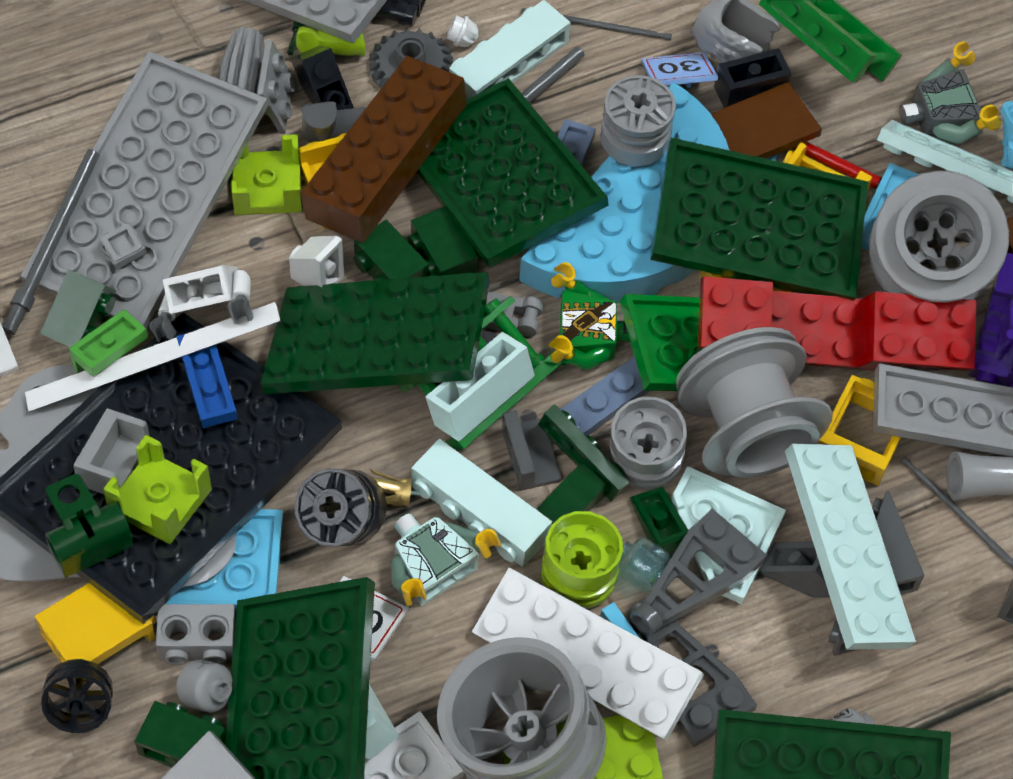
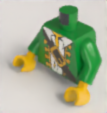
[549,262,630,371]

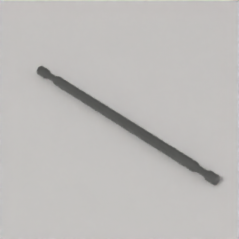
[521,8,672,40]
[901,456,1013,568]

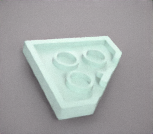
[672,466,786,605]

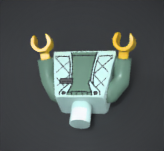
[390,514,502,607]

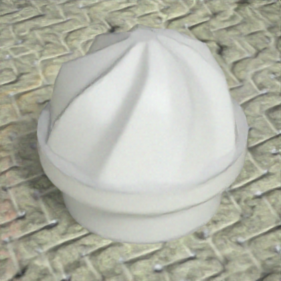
[446,15,478,47]

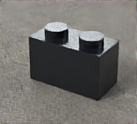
[714,48,791,108]

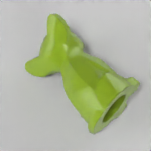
[295,26,366,57]

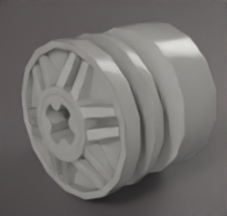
[600,75,676,167]
[610,397,687,490]

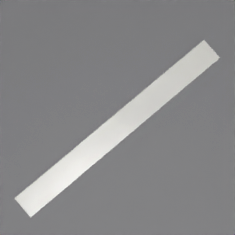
[25,302,280,412]

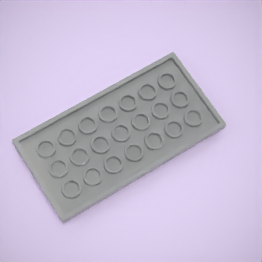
[20,51,269,329]

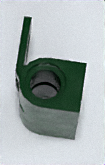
[45,474,134,578]

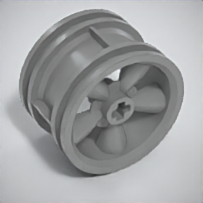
[437,637,606,779]

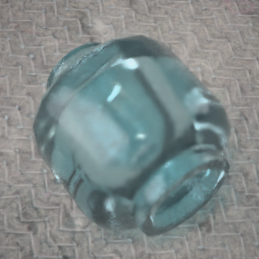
[618,538,670,592]

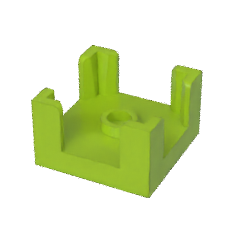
[231,134,302,215]
[103,435,212,544]

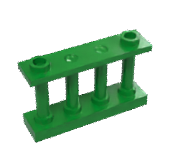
[758,0,902,83]
[399,296,564,451]

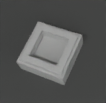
[99,221,147,269]

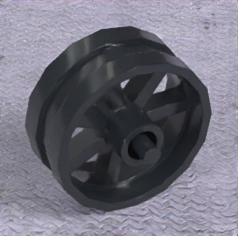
[41,659,113,733]

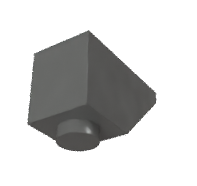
[760,541,830,597]

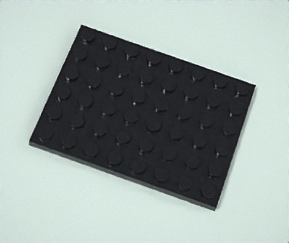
[0,313,342,624]

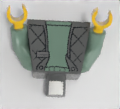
[899,41,1001,144]

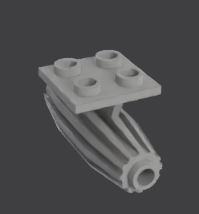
[217,27,296,133]

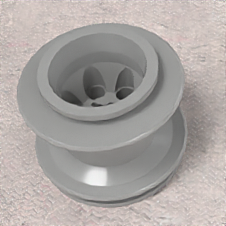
[869,171,1009,303]
[676,327,833,478]

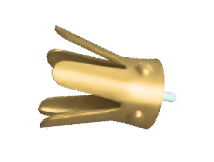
[370,469,421,507]

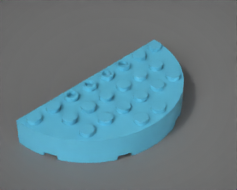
[519,82,729,303]

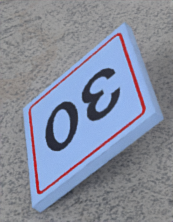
[641,52,718,88]

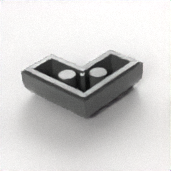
[302,101,366,143]

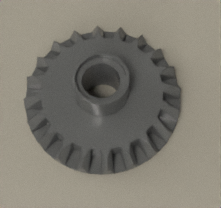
[369,27,453,88]

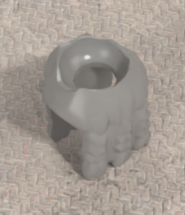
[690,0,781,63]

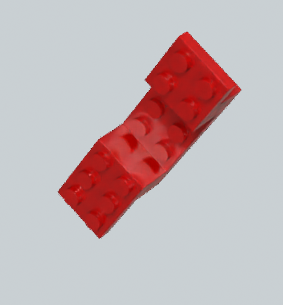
[698,276,976,371]

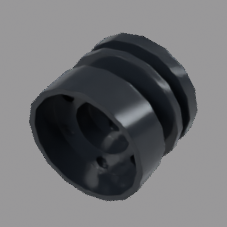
[295,468,387,546]

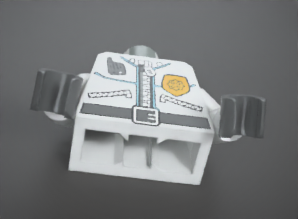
[149,265,254,342]

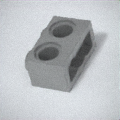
[156,604,236,665]

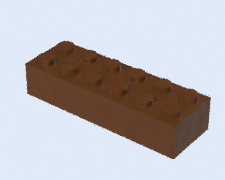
[301,56,467,243]

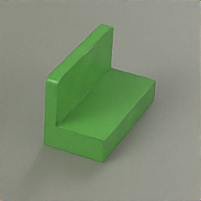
[69,309,148,377]

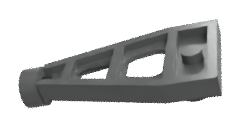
[630,508,767,636]
[630,597,757,747]

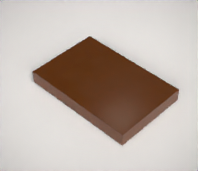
[711,82,822,159]

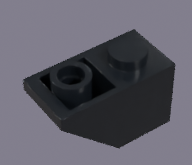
[290,46,354,110]

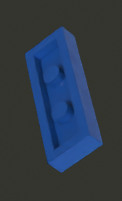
[176,333,238,428]

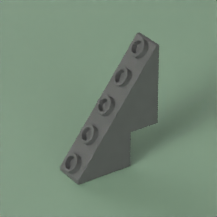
[828,491,925,656]

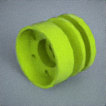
[541,511,623,609]

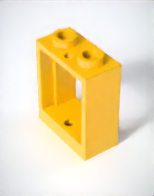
[818,375,902,486]

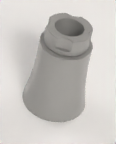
[946,451,1013,501]

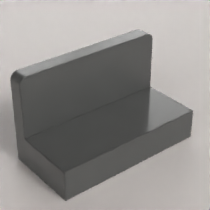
[502,410,561,491]

